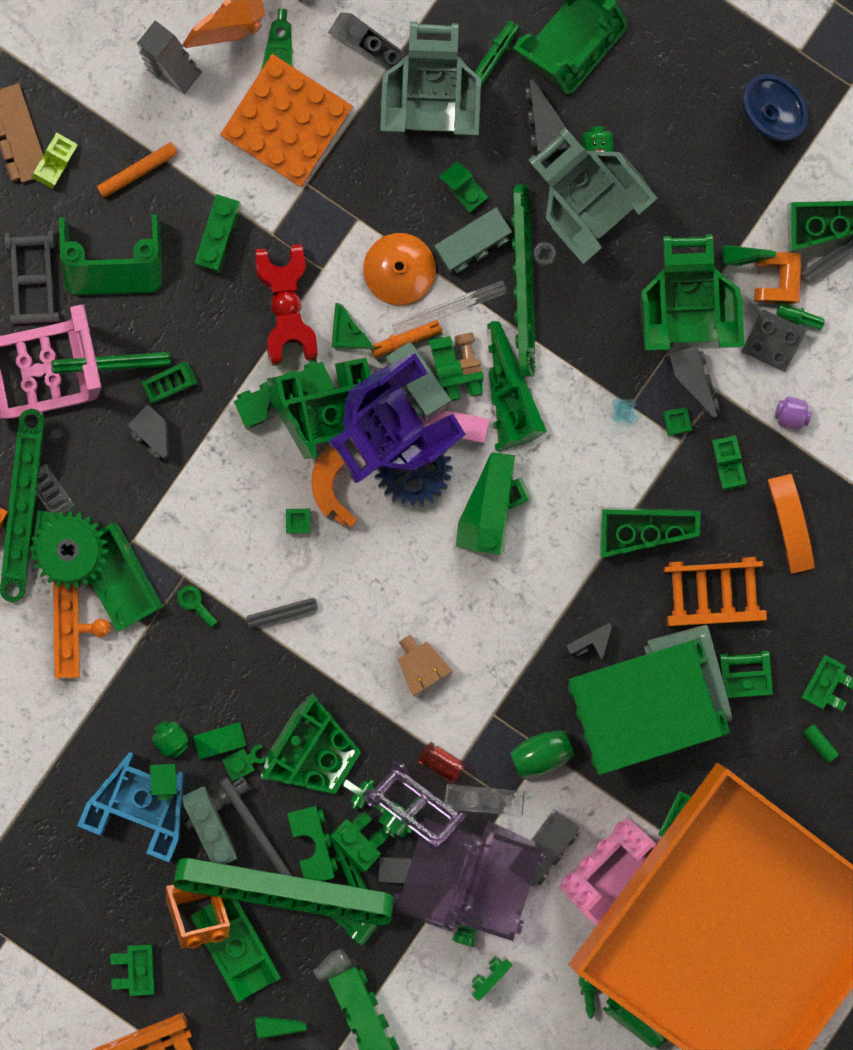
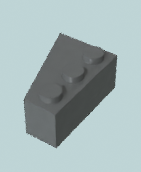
[510,809,580,887]

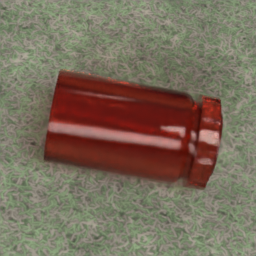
[418,742,466,784]

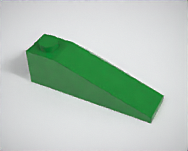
[456,452,516,555]

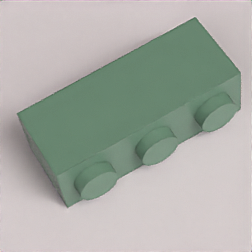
[434,207,512,274]
[384,342,451,422]
[182,786,237,865]

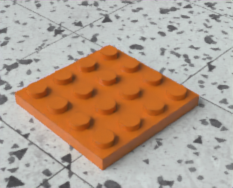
[220,54,354,188]

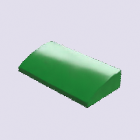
[71,522,164,632]

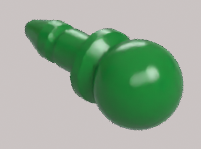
[578,976,598,1019]

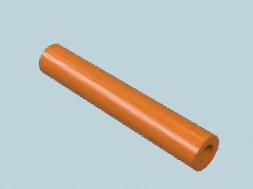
[97,142,178,198]

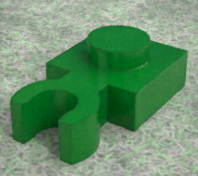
[222,745,267,781]

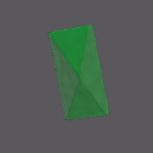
[193,722,247,759]

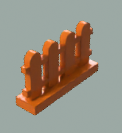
[92,1012,193,1050]

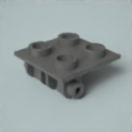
[741,309,807,372]

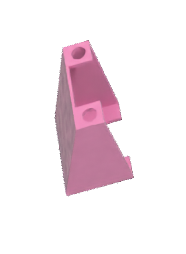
[558,817,656,926]

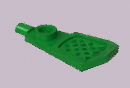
[261,8,292,69]

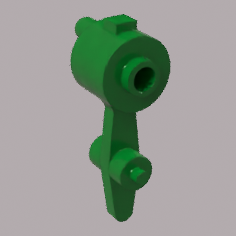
[342,778,424,838]

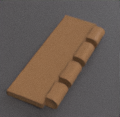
[0,83,43,183]

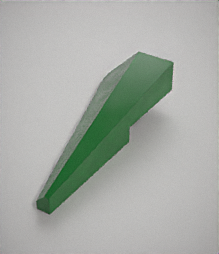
[487,321,547,451]

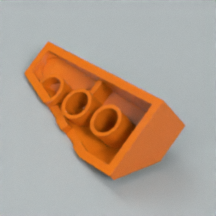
[182,0,265,48]

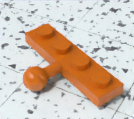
[53,580,111,678]

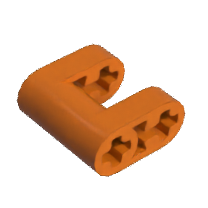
[754,252,801,304]

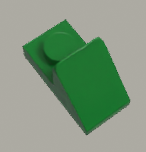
[439,161,488,214]

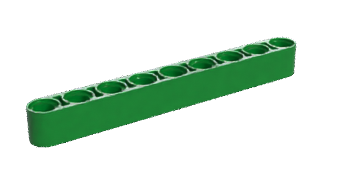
[173,858,394,925]

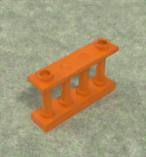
[663,557,767,626]

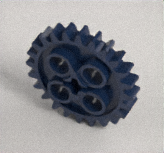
[375,449,453,508]

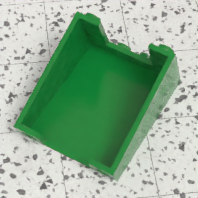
[568,638,730,775]

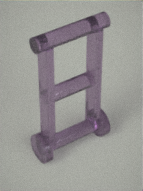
[363,761,466,850]

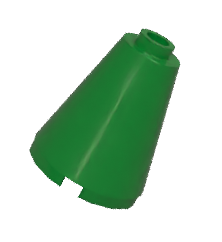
[603,997,668,1048]

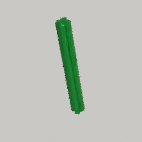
[51,352,171,374]

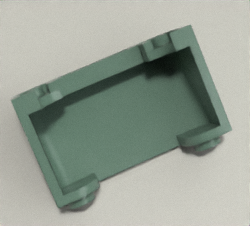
[644,625,732,723]

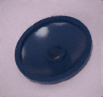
[742,74,808,141]

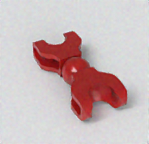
[254,244,318,366]

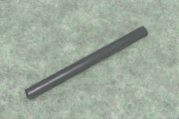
[219,778,292,876]

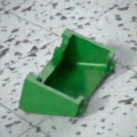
[513,0,628,94]

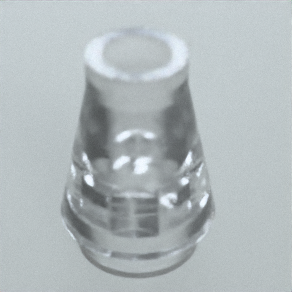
[313,948,351,982]

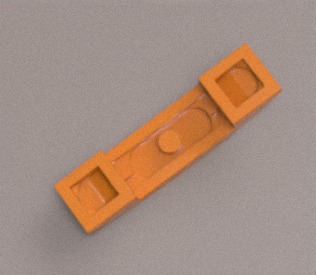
[767,474,815,574]

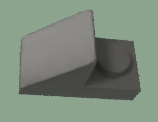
[565,623,612,661]

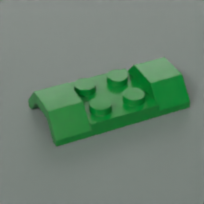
[190,898,281,1002]

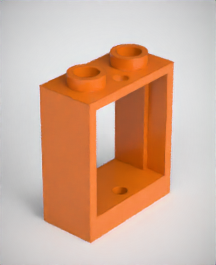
[166,885,230,949]

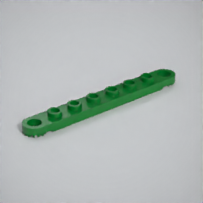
[511,184,536,377]
[0,408,45,602]

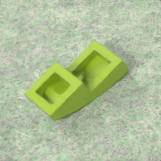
[32,133,78,189]

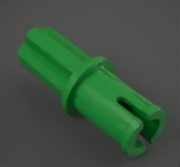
[776,302,825,331]

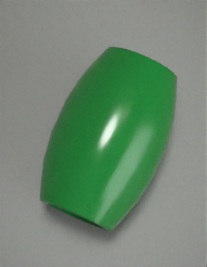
[510,730,575,778]

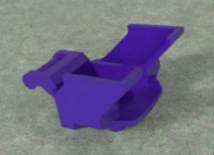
[329,353,466,483]

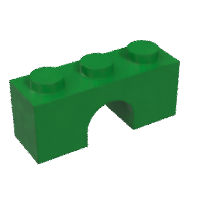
[194,194,241,275]
[287,805,338,881]

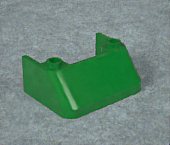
[59,214,162,296]

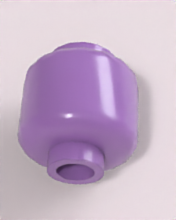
[774,396,812,431]

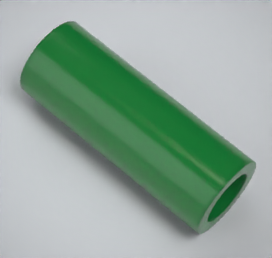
[803,724,839,763]

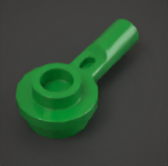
[177,586,218,628]

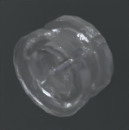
[533,242,555,265]

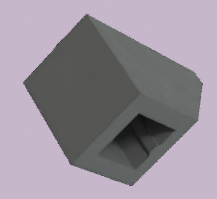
[128,404,169,460]

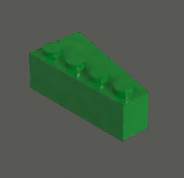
[788,201,853,252]
[599,507,701,558]
[329,965,400,1050]

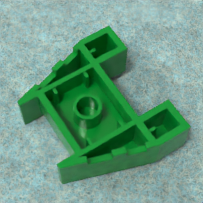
[267,357,370,459]

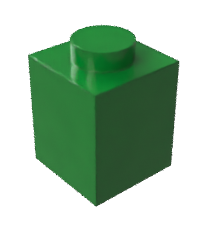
[150,764,178,800]

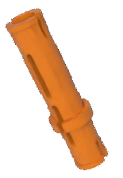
[371,319,443,360]

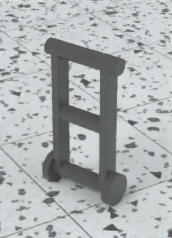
[5,230,60,325]

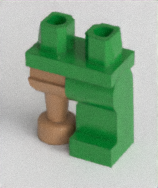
[429,333,484,402]

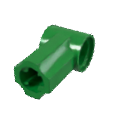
[330,916,378,946]

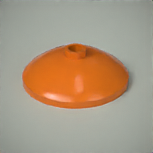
[363,233,436,306]

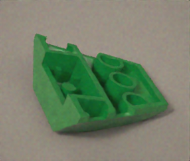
[260,694,361,794]

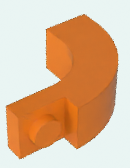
[311,444,358,528]

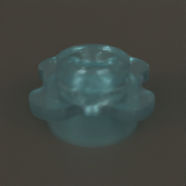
[611,398,637,423]

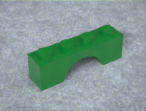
[233,360,335,430]

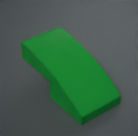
[712,436,747,492]

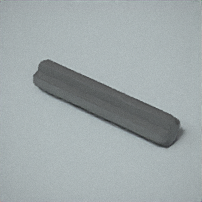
[801,236,853,284]
[246,598,318,628]

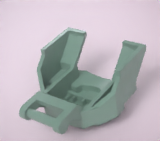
[380,22,481,136]
[529,127,658,264]

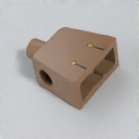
[398,634,453,696]

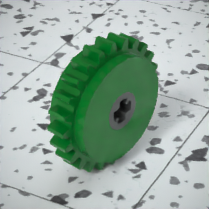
[30,511,109,589]

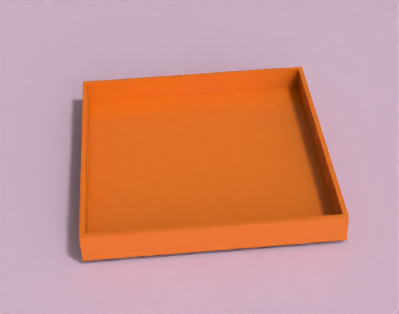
[568,763,853,1050]

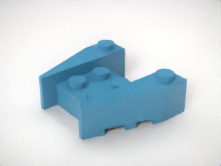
[77,752,184,863]

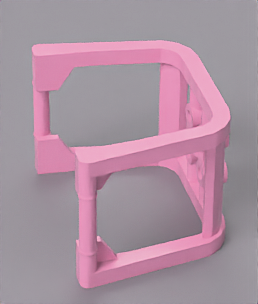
[0,305,102,421]

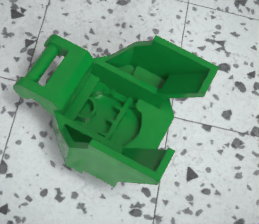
[640,234,744,351]

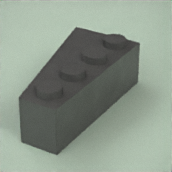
[137,20,202,95]

